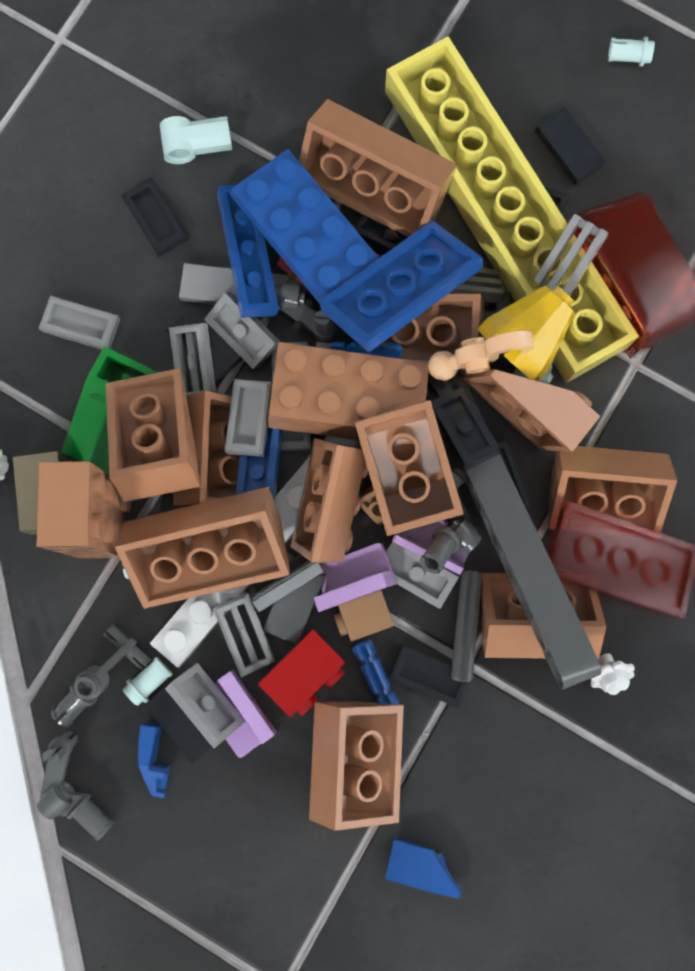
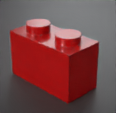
[258,629,345,717]

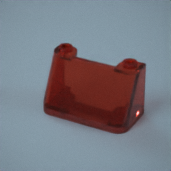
[567,192,695,359]

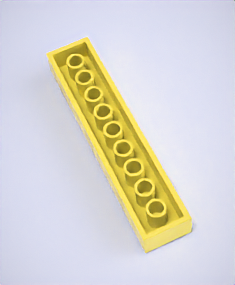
[385,37,639,383]

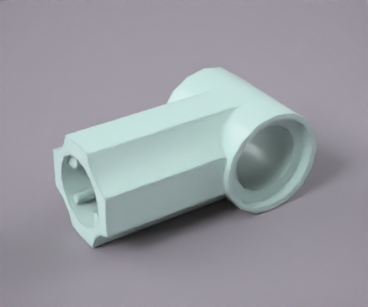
[160,116,232,164]

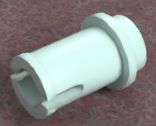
[608,36,655,67]
[122,657,173,706]

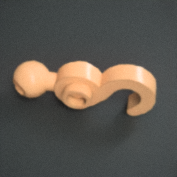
[428,330,535,381]

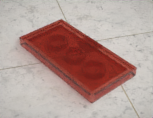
[548,501,695,619]

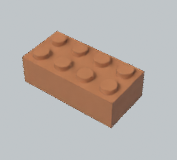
[299,99,457,237]
[268,342,429,440]
[36,461,131,559]

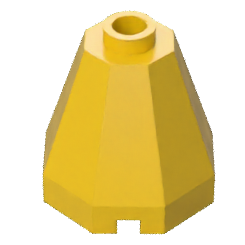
[477,286,575,382]

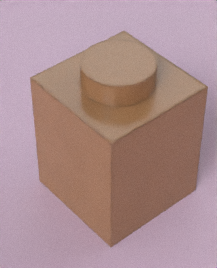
[334,590,394,641]

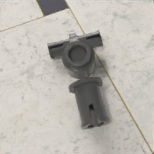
[275,273,334,343]
[420,469,482,574]
[51,624,152,727]
[37,731,114,842]

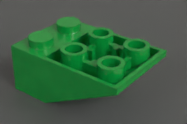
[61,346,158,474]

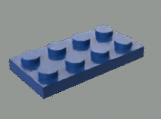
[230,149,379,304]
[319,220,483,352]

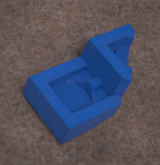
[138,722,171,798]
[385,838,462,898]

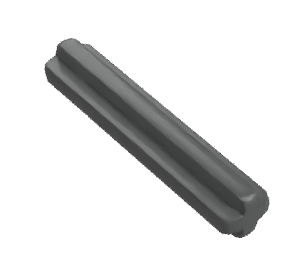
[451,570,482,682]

